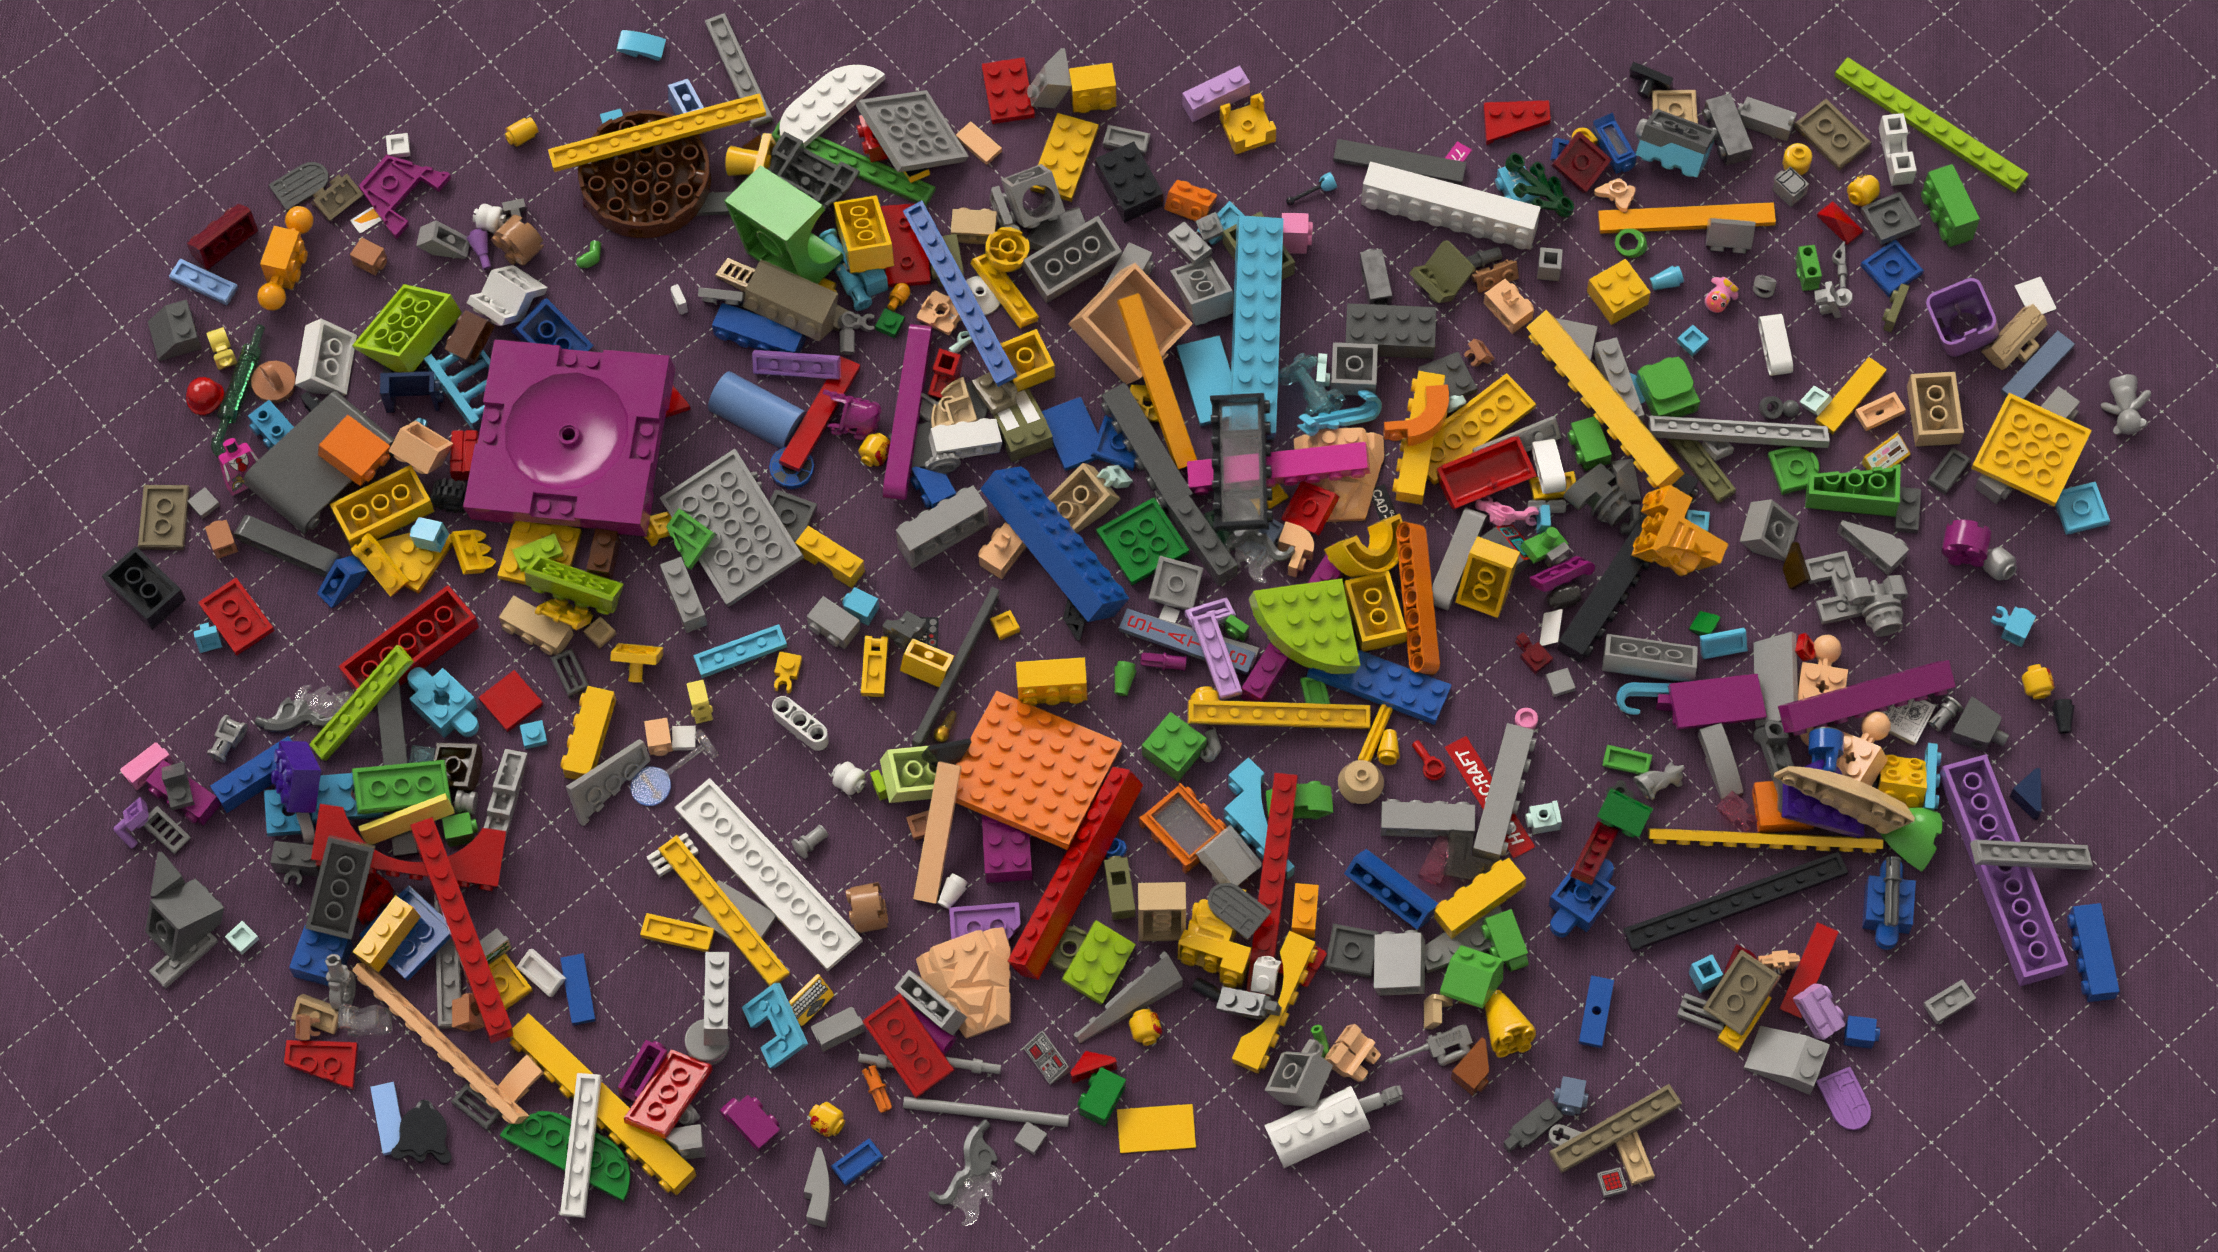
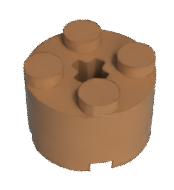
[491,215,544,265]
[846,882,888,933]

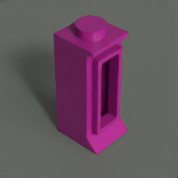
[618,1040,667,1103]

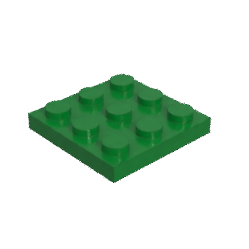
[1096,497,1189,586]

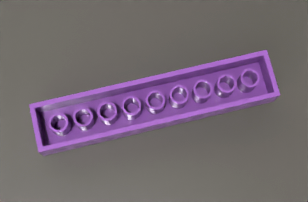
[1940,754,2069,987]

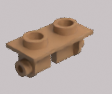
[1471,259,1519,293]

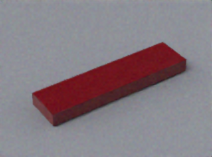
[1570,821,1619,885]

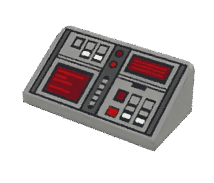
[1023,1031,1070,1085]

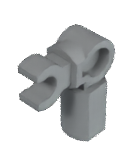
[838,311,874,355]
[1358,1085,1403,1114]

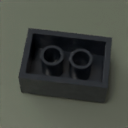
[1095,142,1163,223]
[102,546,186,630]

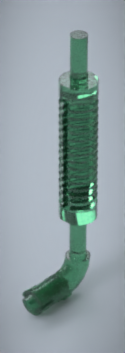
[211,324,265,458]

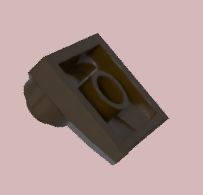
[433,743,483,793]

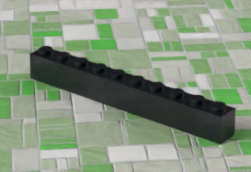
[1557,470,1699,663]

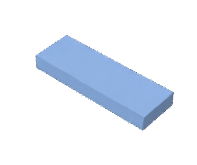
[169,259,238,305]
[370,1082,402,1156]

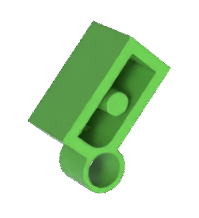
[1481,909,1528,972]

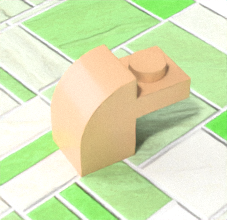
[1278,522,1314,578]

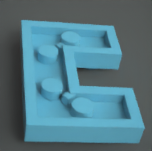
[742,983,808,1068]

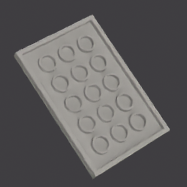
[660,449,804,607]

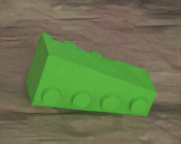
[1805,464,1901,517]

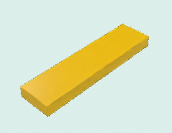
[970,254,1039,328]
[1815,357,1887,435]

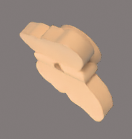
[1594,178,1635,213]

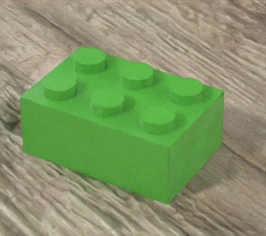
[1921,164,1980,247]

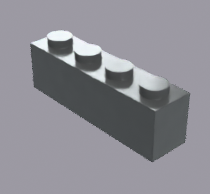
[1169,495,1238,586]

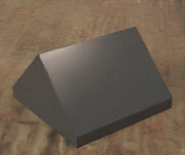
[150,852,185,899]

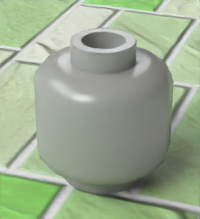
[1982,547,2017,581]

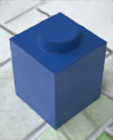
[1843,1015,1880,1049]

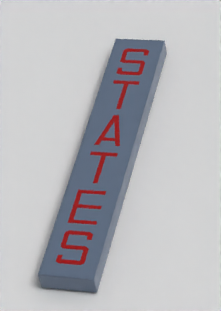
[1119,608,1255,675]

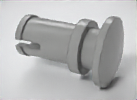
[1928,695,1964,732]
[791,825,828,859]

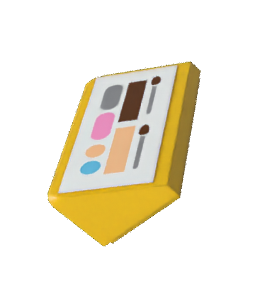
[1862,433,1911,470]

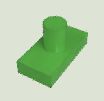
[1520,527,1569,563]

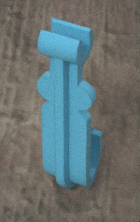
[1297,390,1382,436]
[1616,682,1671,715]

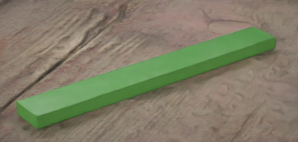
[772,120,936,207]

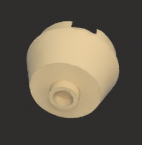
[1338,760,1384,804]

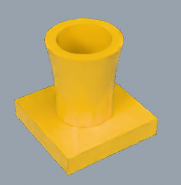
[725,133,776,176]

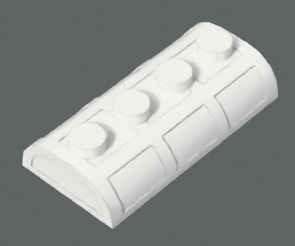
[1264,1086,1371,1168]

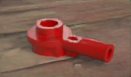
[1412,740,1446,781]

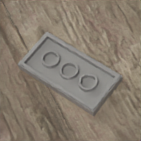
[1754,632,1798,728]

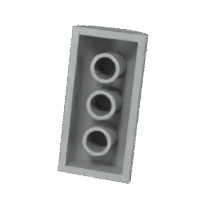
[1602,634,1698,682]

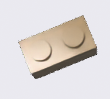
[951,208,997,244]

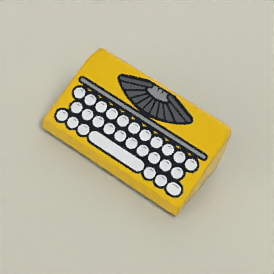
[789,974,834,1026]

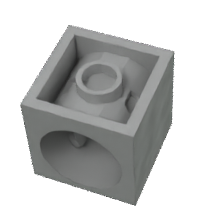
[1001,164,1065,229]

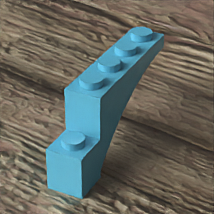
[1224,757,1295,880]

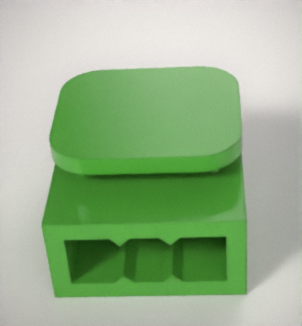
[1636,356,1700,417]

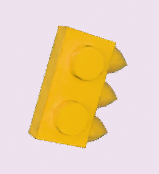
[450,530,496,575]

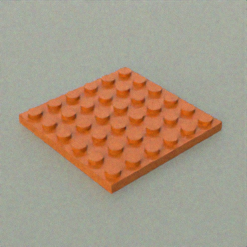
[956,691,1122,850]

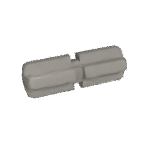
[1527,499,1566,513]

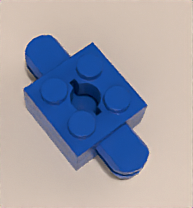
[1862,858,1916,950]
[1549,859,1616,938]

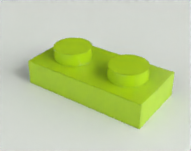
[513,533,564,572]

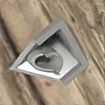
[662,1124,706,1160]

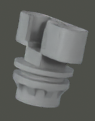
[1843,575,1908,637]

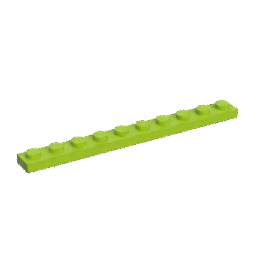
[1834,57,2029,193]

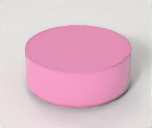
[1515,708,1538,730]

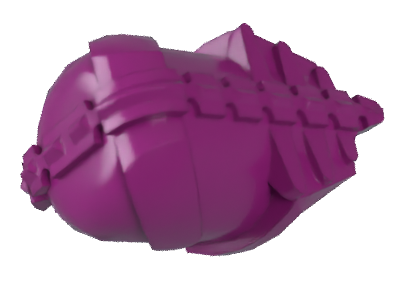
[823,389,882,441]

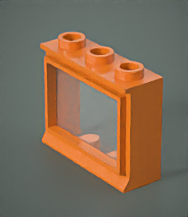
[1139,783,1227,874]

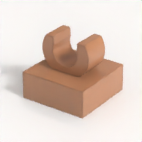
[1464,338,1495,367]
[295,1014,320,1040]

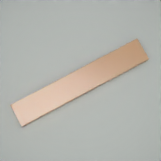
[913,762,962,904]

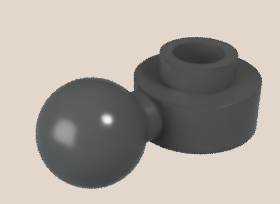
[1759,396,1799,419]

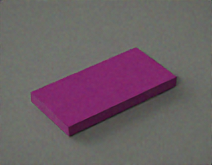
[1668,674,1767,730]

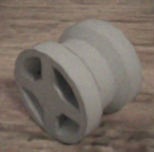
[454,790,478,815]

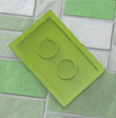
[1061,920,1136,1005]

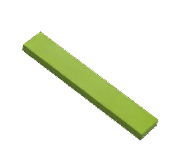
[309,645,414,761]

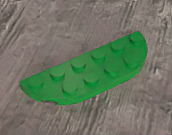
[500,1111,631,1202]

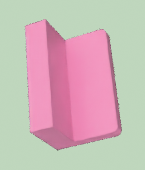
[120,743,174,791]

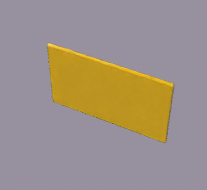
[1117,1104,1196,1153]

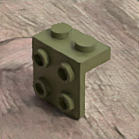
[1409,240,1475,303]

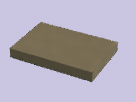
[1794,99,1871,171]
[138,485,190,550]
[1702,950,1781,1035]

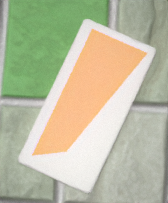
[350,207,381,233]

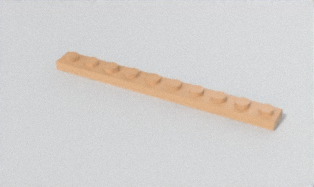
[352,963,529,1124]

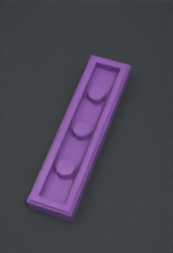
[752,350,841,379]

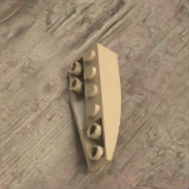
[1774,766,1915,834]

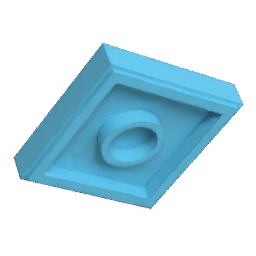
[2055,482,2110,535]

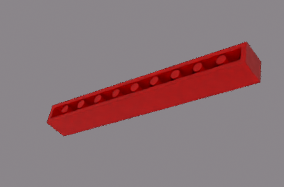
[1007,767,1143,980]
[410,817,513,1044]

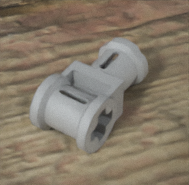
[207,715,248,763]

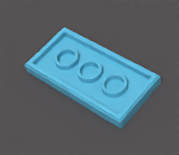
[1177,335,1231,427]

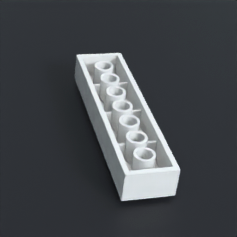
[1361,162,1541,250]

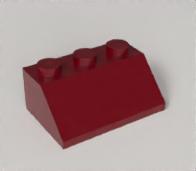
[187,204,258,270]

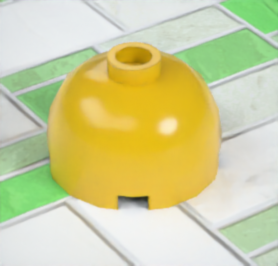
[985,227,1030,272]

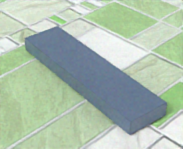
[2000,330,2075,399]

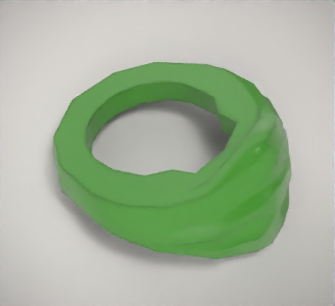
[1615,229,1647,258]

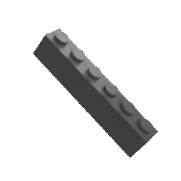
[1100,382,1193,511]

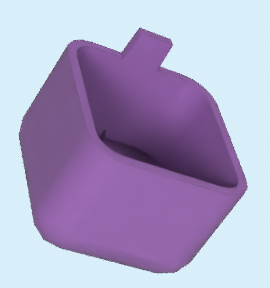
[1926,278,1999,357]

